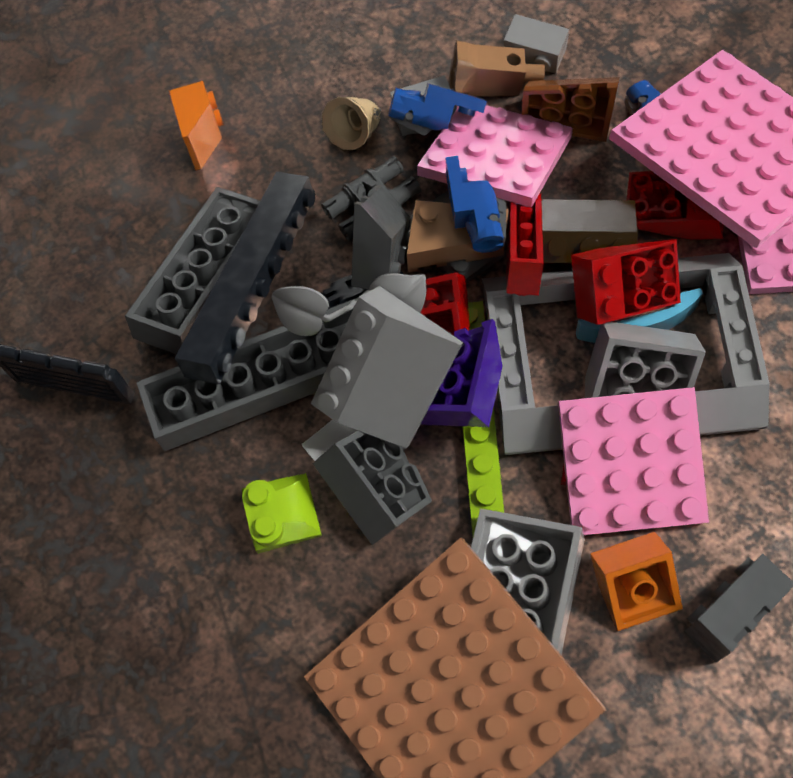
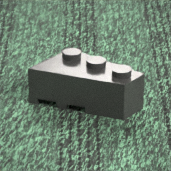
[684,554,793,663]

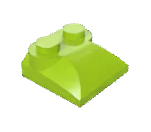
[242,473,322,554]

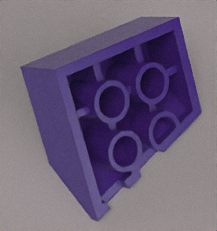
[421,319,503,427]

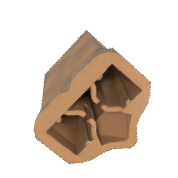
[449,40,545,96]

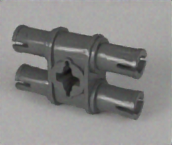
[321,156,422,241]

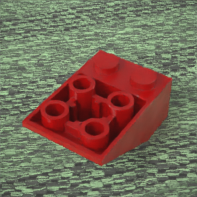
[626,171,724,240]
[571,239,681,325]

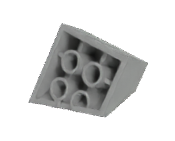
[585,322,706,398]

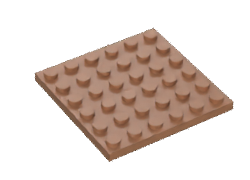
[304,538,607,778]

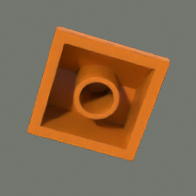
[169,81,224,171]
[590,532,683,631]

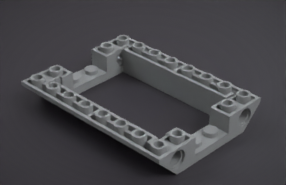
[482,253,770,455]

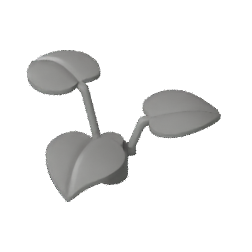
[272,273,426,336]

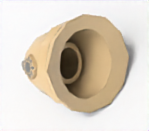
[322,97,381,150]

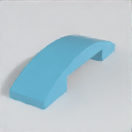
[576,288,703,343]

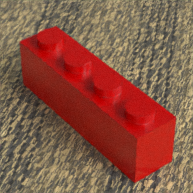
[506,193,544,296]

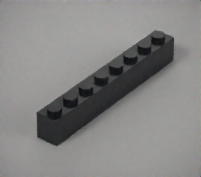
[175,172,316,384]

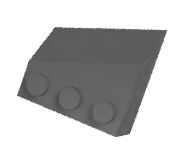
[313,431,432,545]

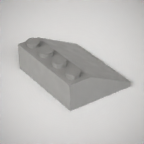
[311,286,463,448]
[471,508,585,655]

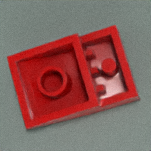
[420,272,469,336]

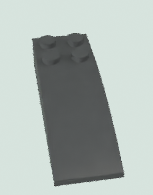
[125,187,260,355]

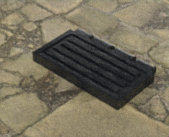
[0,344,135,405]

